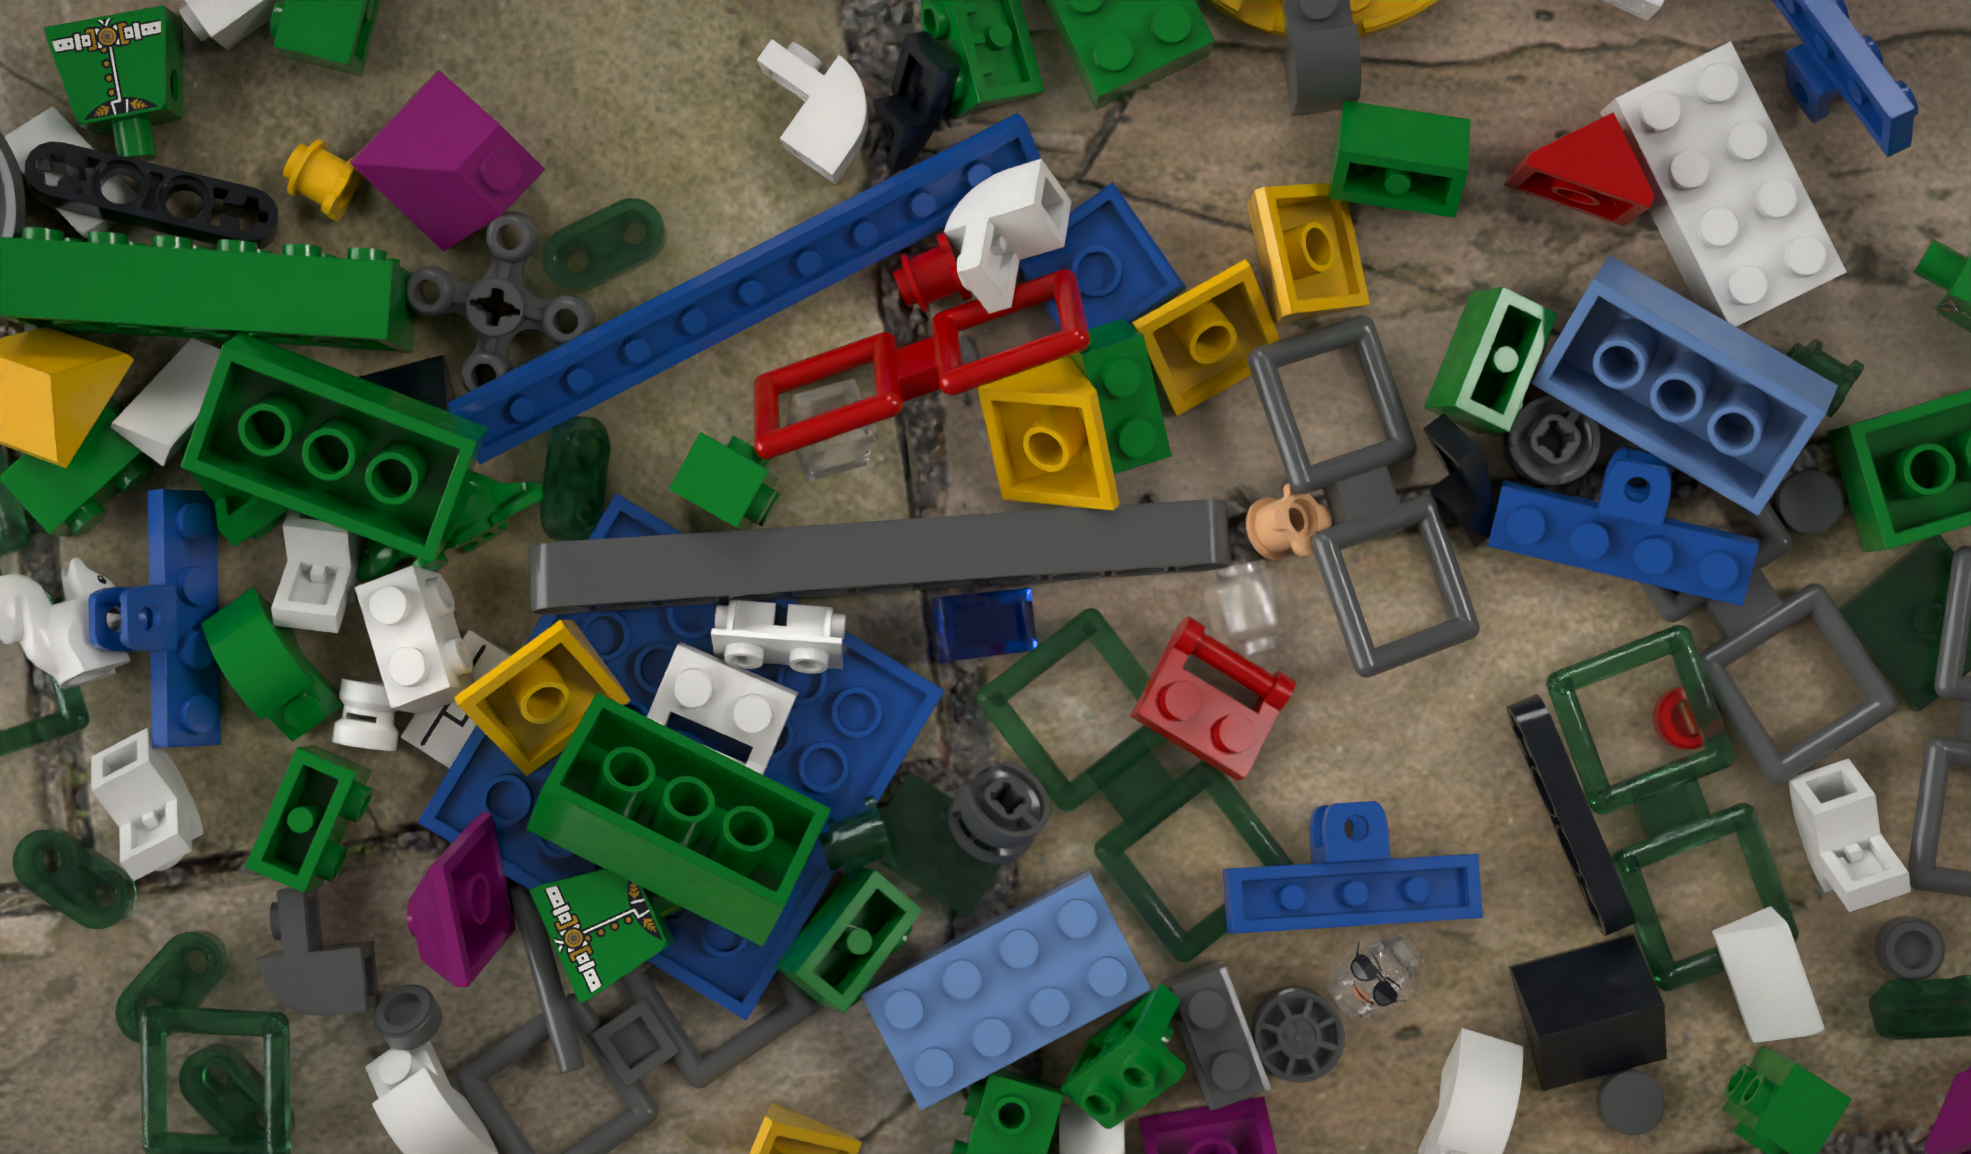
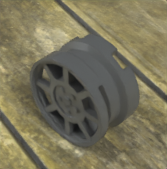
[1502,395,1601,487]
[948,761,1050,864]
[1251,986,1345,1083]

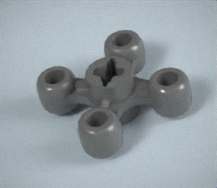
[405,211,595,392]

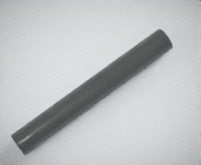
[509,885,585,1074]

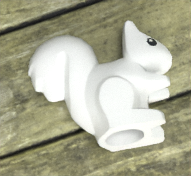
[0,558,131,689]

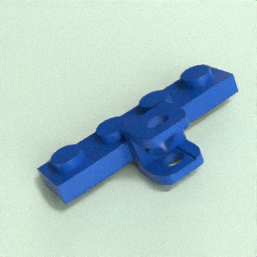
[1772,0,1918,158]
[1488,446,1759,606]
[88,489,221,747]
[1223,801,1483,934]

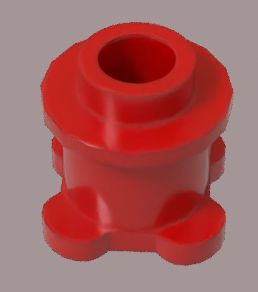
[893,232,973,314]

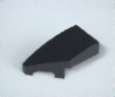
[873,31,961,171]
[1423,413,1493,548]

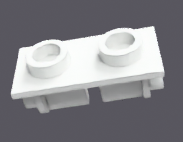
[711,599,846,674]

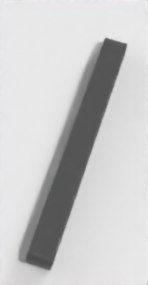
[528,499,1232,615]

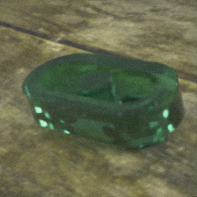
[543,198,667,292]
[540,416,611,542]
[12,828,137,929]
[115,930,229,1044]
[1868,975,1971,1040]
[179,1043,295,1154]

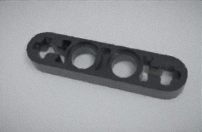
[25,141,278,250]
[1506,694,1636,936]

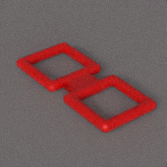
[753,269,1090,460]

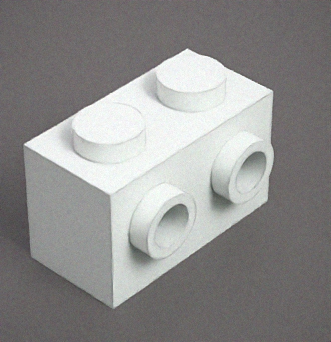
[355,565,474,714]

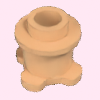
[1246,482,1332,560]

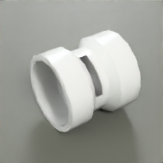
[332,678,399,751]

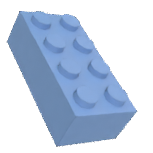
[1531,255,1838,516]
[861,869,1151,1110]

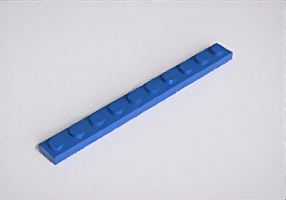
[447,113,1041,465]

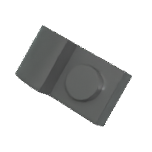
[1281,0,1361,116]
[257,887,380,1016]

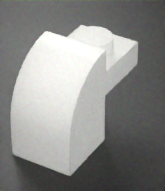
[757,39,869,185]
[944,159,1072,314]
[271,509,366,633]
[91,727,204,881]
[1788,758,1911,912]
[1418,1028,1524,1154]
[365,1040,498,1154]

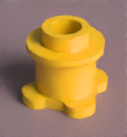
[283,139,365,222]

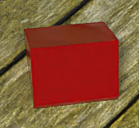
[1504,112,1655,226]

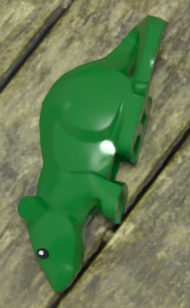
[356,471,552,582]

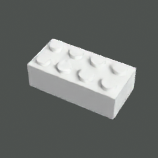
[1600,41,1847,327]

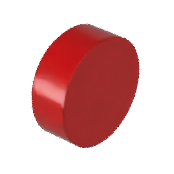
[1653,686,1721,750]

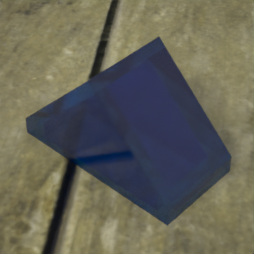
[931,587,1038,663]

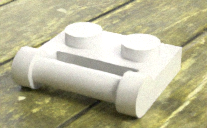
[647,642,799,775]

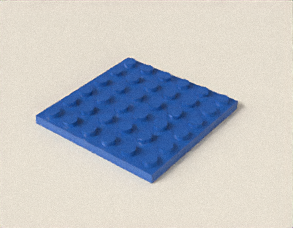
[418,493,945,1021]

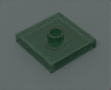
[1838,534,1971,712]

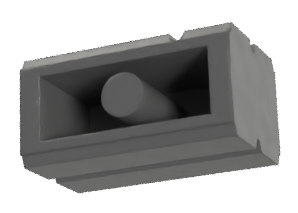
[1161,959,1271,1111]

